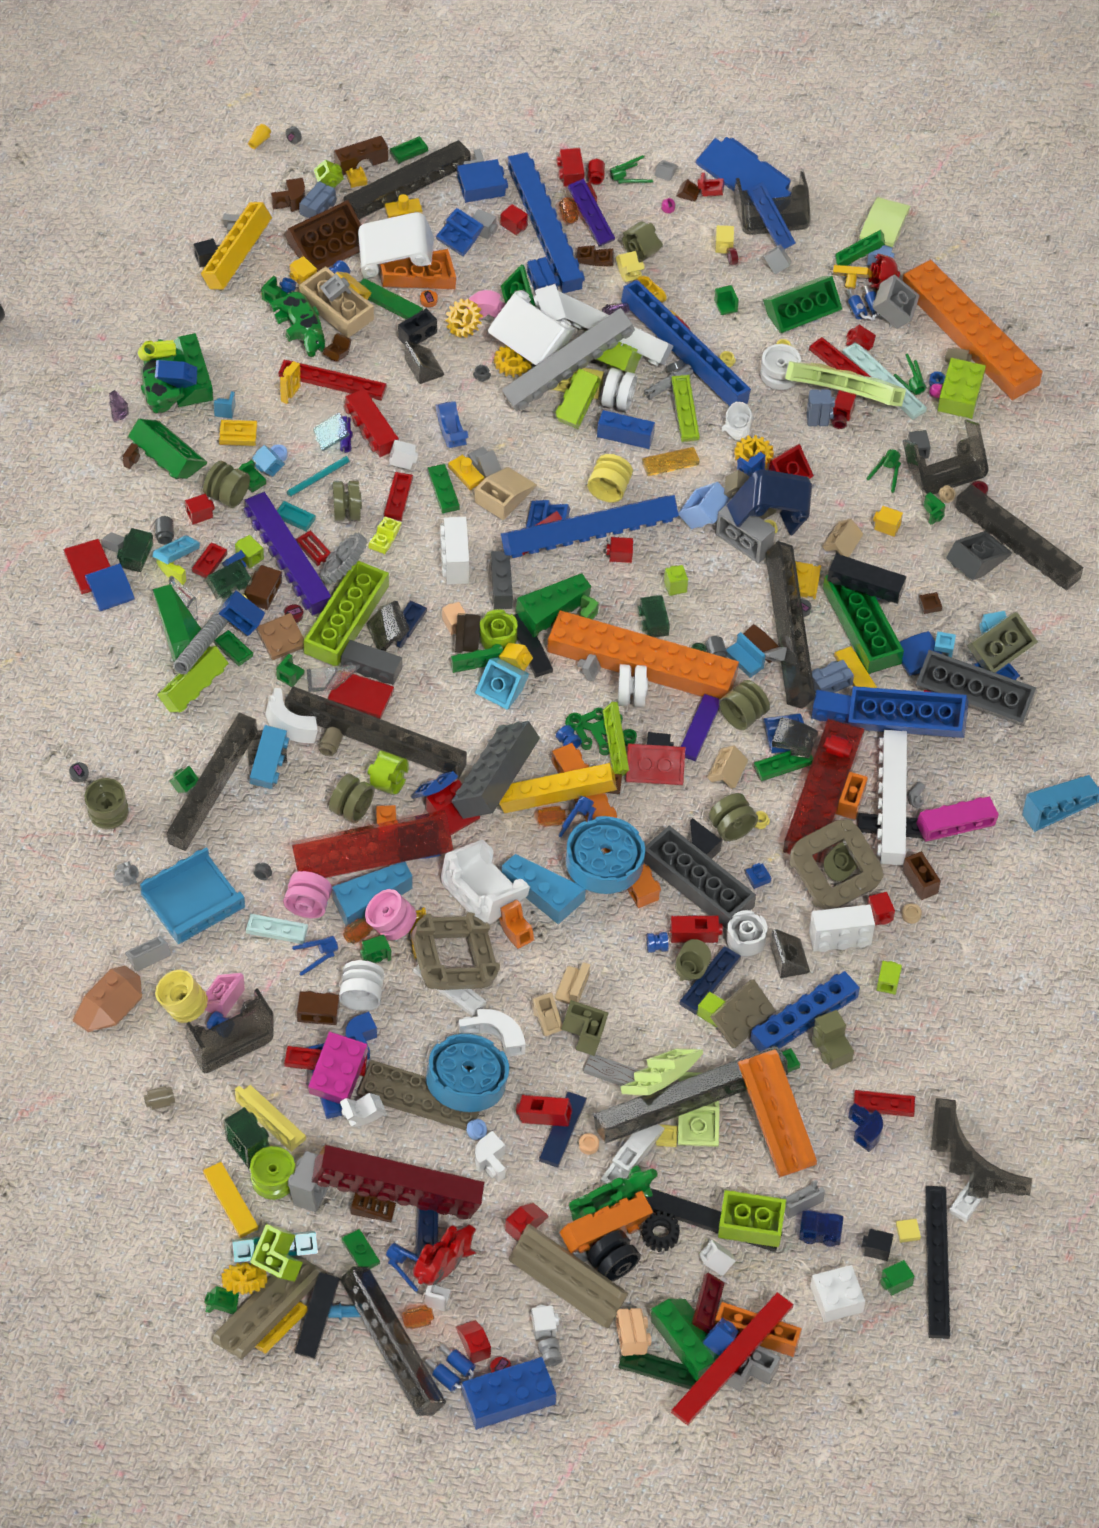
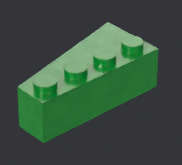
[515,573,591,638]

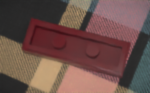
[692,1272,725,1334]

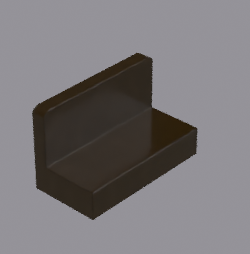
[455,613,481,653]

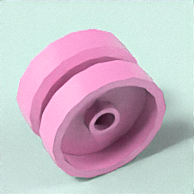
[283,871,332,919]
[365,889,416,941]

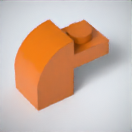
[499,899,534,949]

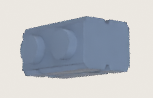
[299,181,337,218]
[806,389,835,427]
[809,660,854,694]

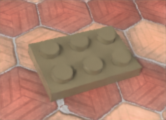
[710,979,776,1048]

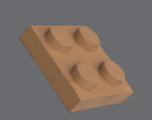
[257,613,304,661]

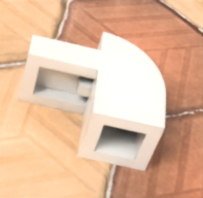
[340,1093,386,1127]
[475,1131,505,1182]

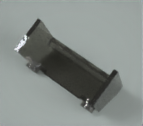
[734,171,811,235]
[903,420,989,494]
[186,988,274,1073]

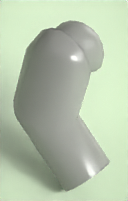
[908,782,925,808]

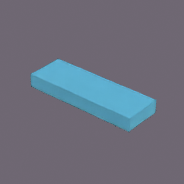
[153,535,200,564]

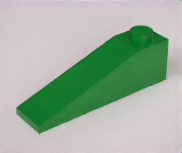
[152,584,201,662]

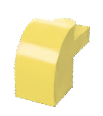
[616,251,645,282]

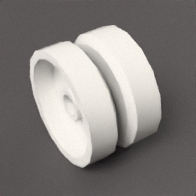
[760,344,801,390]
[602,368,637,412]
[618,664,648,707]

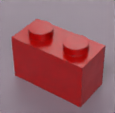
[556,148,585,187]

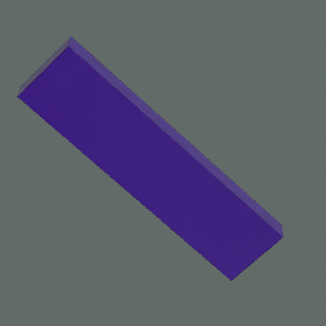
[568,179,615,247]
[681,694,720,761]

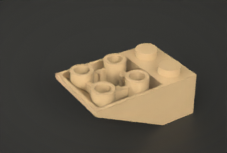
[475,467,537,520]

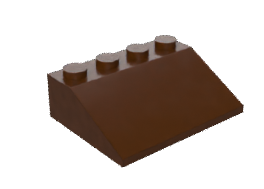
[284,200,362,272]

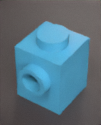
[252,445,285,477]

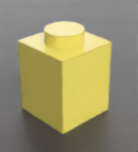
[715,225,734,253]

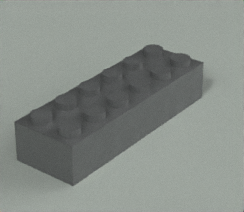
[916,650,1037,726]
[452,721,540,819]
[644,825,756,929]

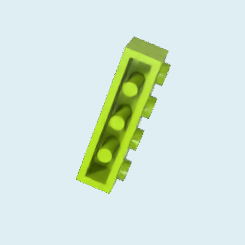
[157,646,229,713]

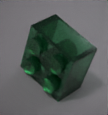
[224,1107,270,1168]

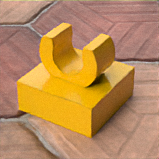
[346,166,368,188]

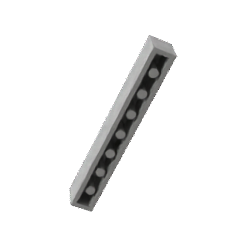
[502,308,635,412]

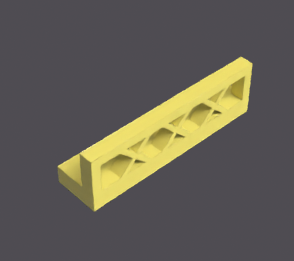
[235,1085,306,1152]

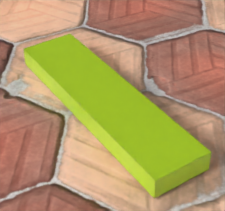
[671,375,700,442]
[603,701,629,776]

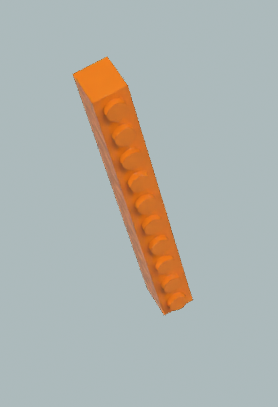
[551,743,661,908]

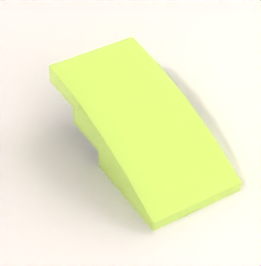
[859,197,910,247]
[620,1048,703,1095]
[678,1072,719,1147]

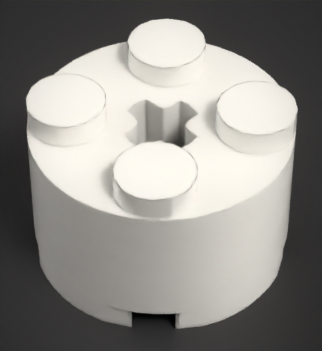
[726,910,767,956]

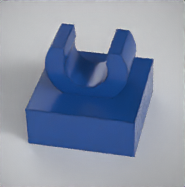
[222,550,246,574]
[745,863,772,889]

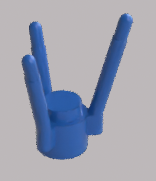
[559,796,596,837]
[292,936,338,976]
[386,1243,418,1292]

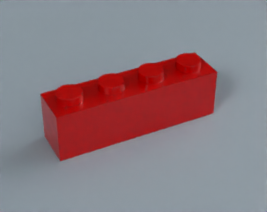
[344,388,399,458]

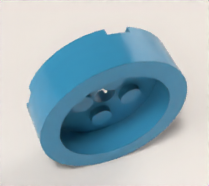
[565,816,645,894]
[426,1034,509,1112]

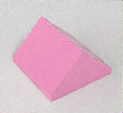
[205,973,245,1017]

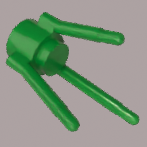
[610,155,653,184]
[893,354,926,395]
[866,449,901,493]

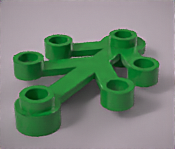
[565,708,637,756]

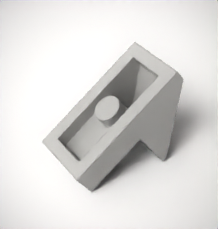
[468,446,502,478]

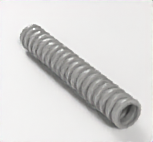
[173,603,229,674]

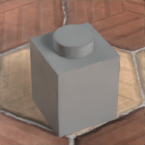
[472,209,498,239]

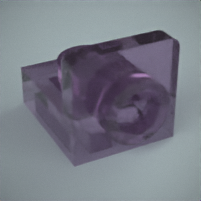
[109,390,129,423]

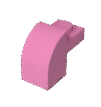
[467,290,506,320]

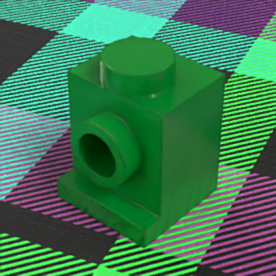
[169,766,200,793]
[360,934,391,963]

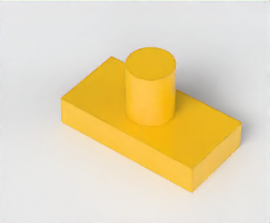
[385,194,422,218]
[833,265,872,289]
[448,454,485,490]

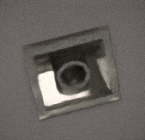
[405,341,444,384]
[771,929,810,978]

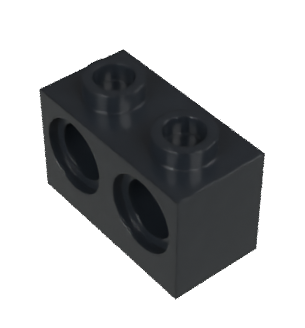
[398,308,437,349]

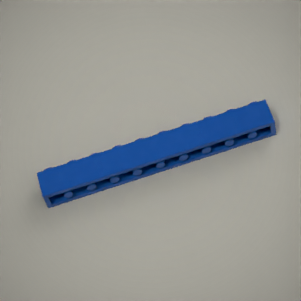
[508,152,585,293]
[621,280,751,406]
[500,495,679,558]

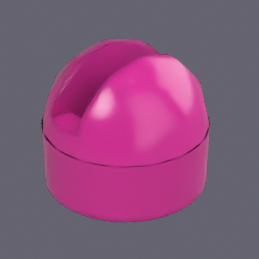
[661,198,675,213]
[929,384,943,398]

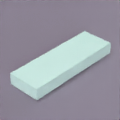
[246,914,308,944]

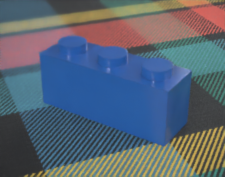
[597,410,655,449]

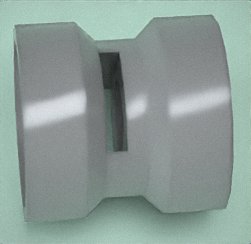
[538,1338,563,1367]

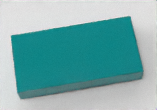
[277,501,316,532]

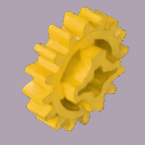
[445,299,483,338]
[494,344,533,378]
[734,435,774,468]
[222,1262,267,1295]

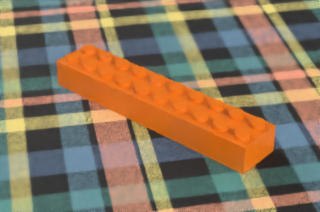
[902,259,1043,401]
[547,610,739,699]

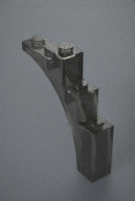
[931,1098,1032,1198]

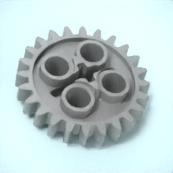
[319,532,367,584]

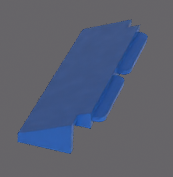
[696,136,791,213]

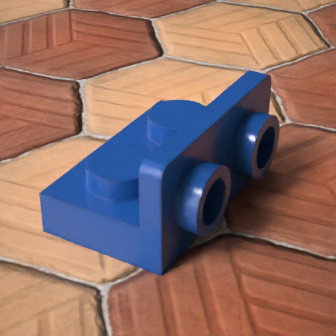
[737,452,766,477]

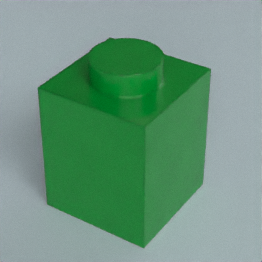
[880,1260,915,1296]

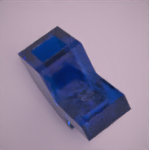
[848,1103,883,1152]

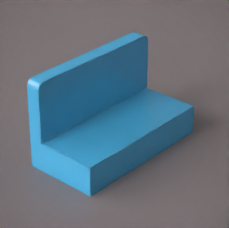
[726,632,765,678]

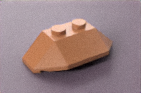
[73,966,142,1032]

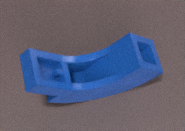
[435,401,469,448]

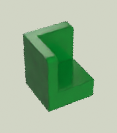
[261,275,288,304]
[714,285,739,315]
[276,654,305,688]

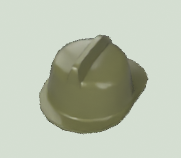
[823,842,857,882]
[675,939,711,981]

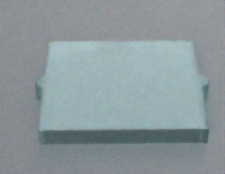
[313,412,349,451]

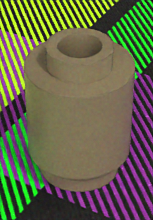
[945,347,972,363]
[319,727,343,757]
[144,1086,175,1110]

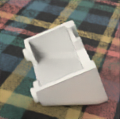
[358,212,434,279]
[488,290,576,366]
[441,839,530,925]

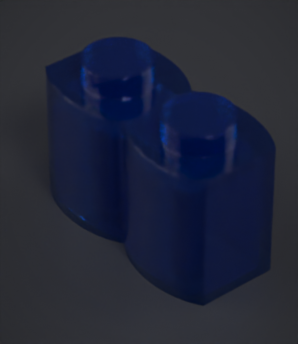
[799,1210,844,1247]

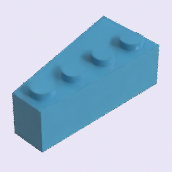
[1022,775,1099,832]
[502,854,586,924]
[332,861,413,930]

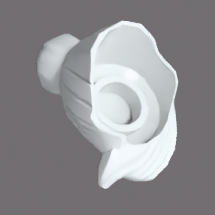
[722,402,753,441]

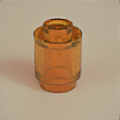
[559,197,579,224]
[537,806,566,827]
[343,917,373,944]
[402,1304,434,1330]

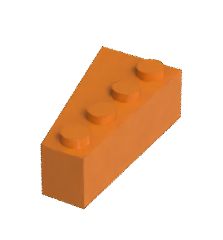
[379,249,456,289]
[559,1191,653,1253]

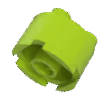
[480,609,517,650]
[368,750,409,795]

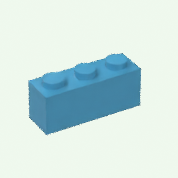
[250,725,290,789]

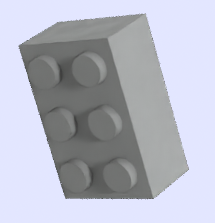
[716,504,775,564]

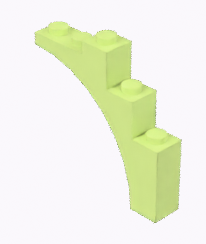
[785,361,906,407]

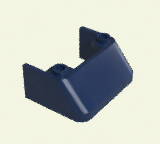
[727,470,812,536]

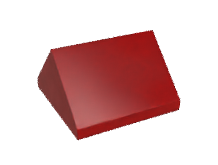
[769,444,814,479]

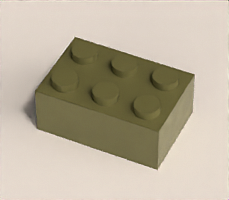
[967,611,1038,673]

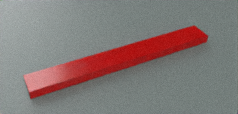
[671,1292,794,1426]

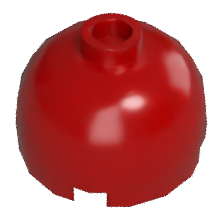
[869,254,900,289]

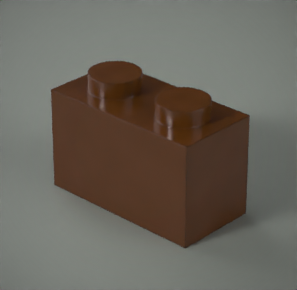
[245,565,282,610]
[902,851,941,900]
[297,991,340,1026]

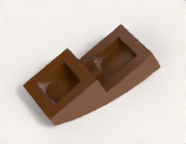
[743,624,779,664]

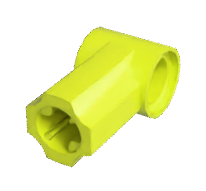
[138,340,176,361]

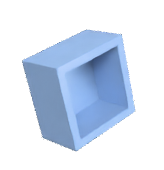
[678,481,731,529]

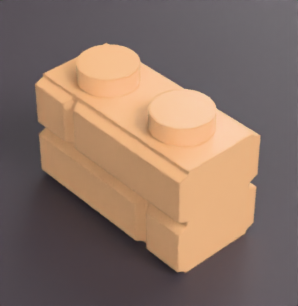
[615,1308,651,1356]

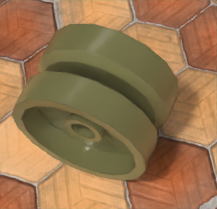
[333,480,362,522]
[329,774,375,824]
[708,793,758,842]

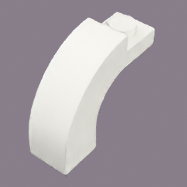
[265,688,317,743]
[459,1009,526,1057]

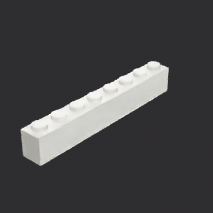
[546,285,673,366]
[877,730,907,865]

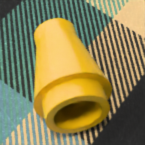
[248,124,271,149]

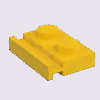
[280,361,301,404]
[219,420,257,446]
[789,561,821,599]

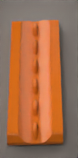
[738,1049,817,1178]

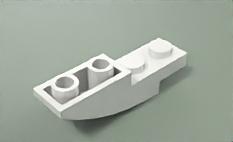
[601,1118,665,1184]

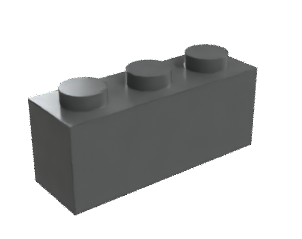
[491,551,513,609]
[341,640,402,685]

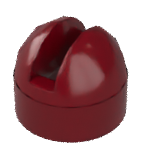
[832,413,847,429]

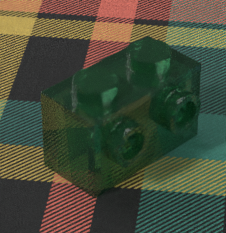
[206,559,251,600]

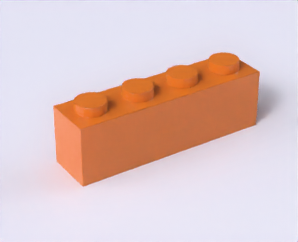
[714,1302,802,1357]

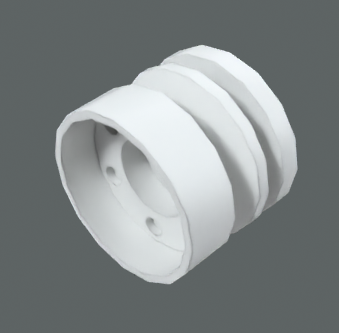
[339,960,384,1011]

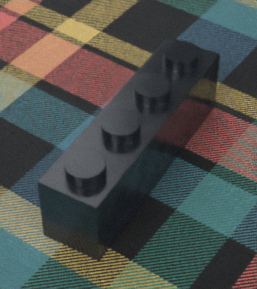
[827,553,907,604]

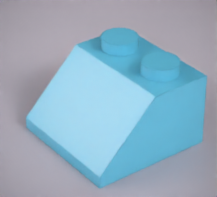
[475,657,529,710]

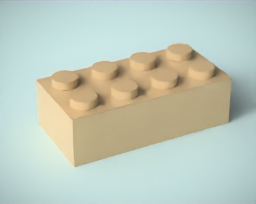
[299,266,374,338]

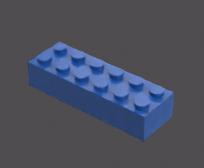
[848,686,969,738]

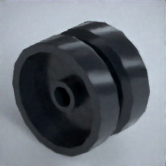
[587,1230,641,1282]

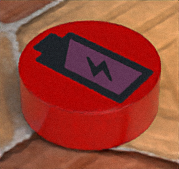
[490,1357,511,1373]

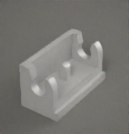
[780,1180,825,1219]

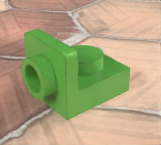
[579,595,599,620]

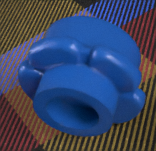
[279,278,296,293]

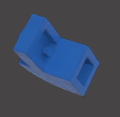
[346,1012,377,1060]

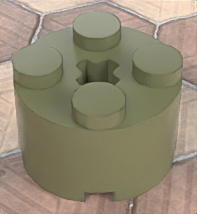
[622,221,663,262]

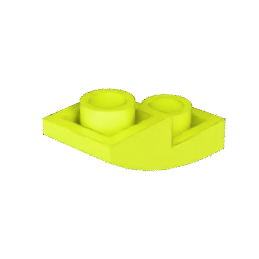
[368,517,402,554]
[156,559,186,586]

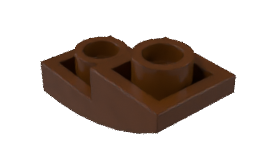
[576,245,614,266]

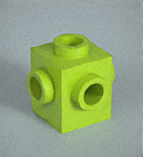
[314,159,344,188]

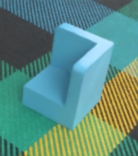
[934,632,956,657]

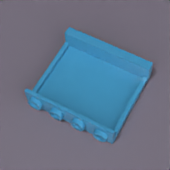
[140,847,245,945]

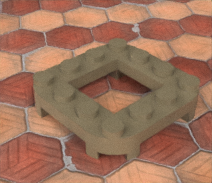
[789,819,884,910]
[412,912,500,990]

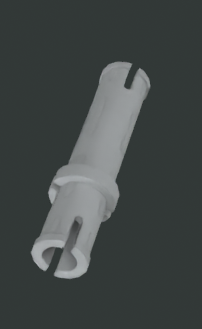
[644,364,693,400]

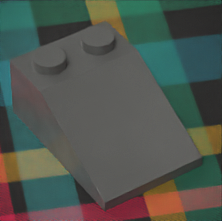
[946,531,1012,580]

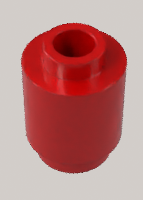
[587,159,605,185]
[823,734,853,758]

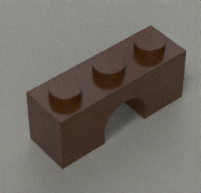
[334,135,388,175]

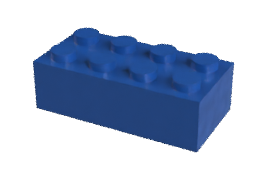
[462,1357,556,1430]

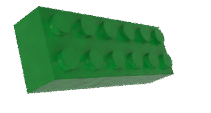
[823,575,904,674]

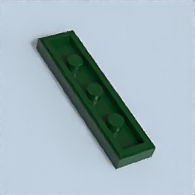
[618,1353,696,1389]

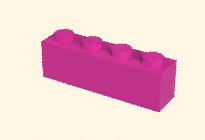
[916,796,999,842]

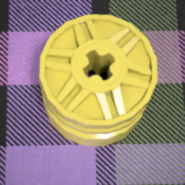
[587,454,633,503]
[155,969,208,1023]

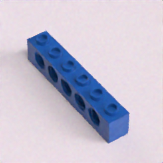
[750,971,860,1054]

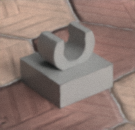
[223,213,240,233]
[577,654,601,681]

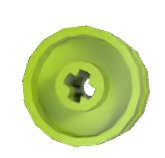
[250,1146,296,1200]

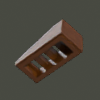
[351,1192,396,1223]

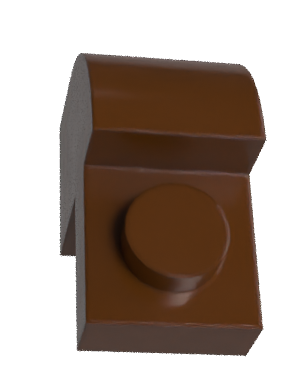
[271,177,305,212]

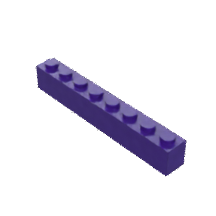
[244,492,332,616]

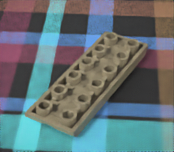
[358,1060,480,1131]
[509,1224,629,1328]
[212,1256,327,1360]

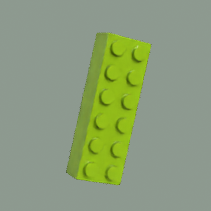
[304,560,389,667]

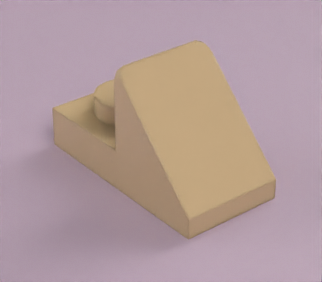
[533,992,562,1036]

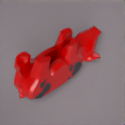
[413,1224,476,1286]

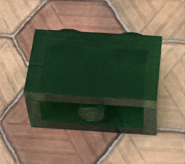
[117,528,154,572]
[637,595,670,637]

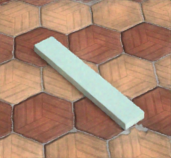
[843,342,927,420]

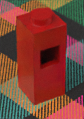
[670,916,723,943]
[516,1095,573,1127]

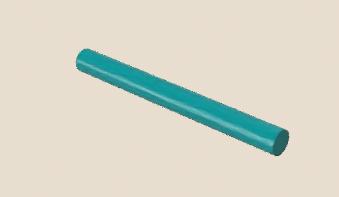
[286,456,350,497]

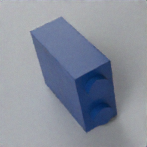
[457,159,508,203]

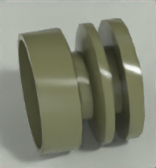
[203,461,250,508]
[719,680,770,730]
[84,778,129,830]

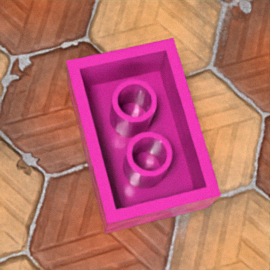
[308,1032,368,1104]

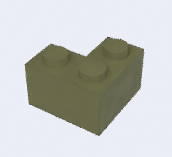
[561,1000,609,1056]
[811,1010,854,1070]

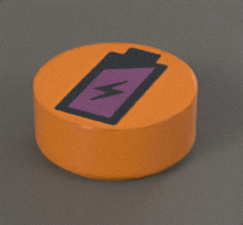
[420,290,438,308]

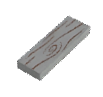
[584,1055,639,1086]

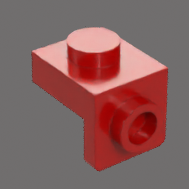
[698,172,725,196]
[846,324,876,351]

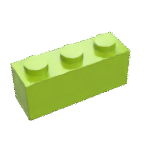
[556,369,601,429]

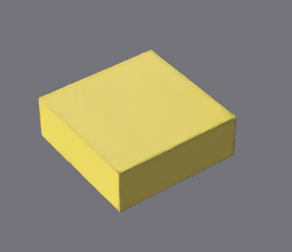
[656,1124,678,1147]
[896,1219,921,1243]

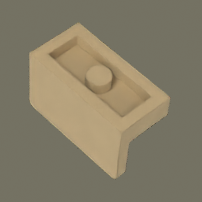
[822,519,863,557]
[707,745,748,789]
[555,962,591,1004]

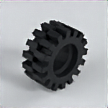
[642,1211,680,1252]

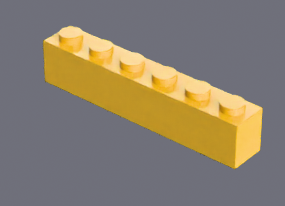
[201,202,272,289]
[499,763,617,814]

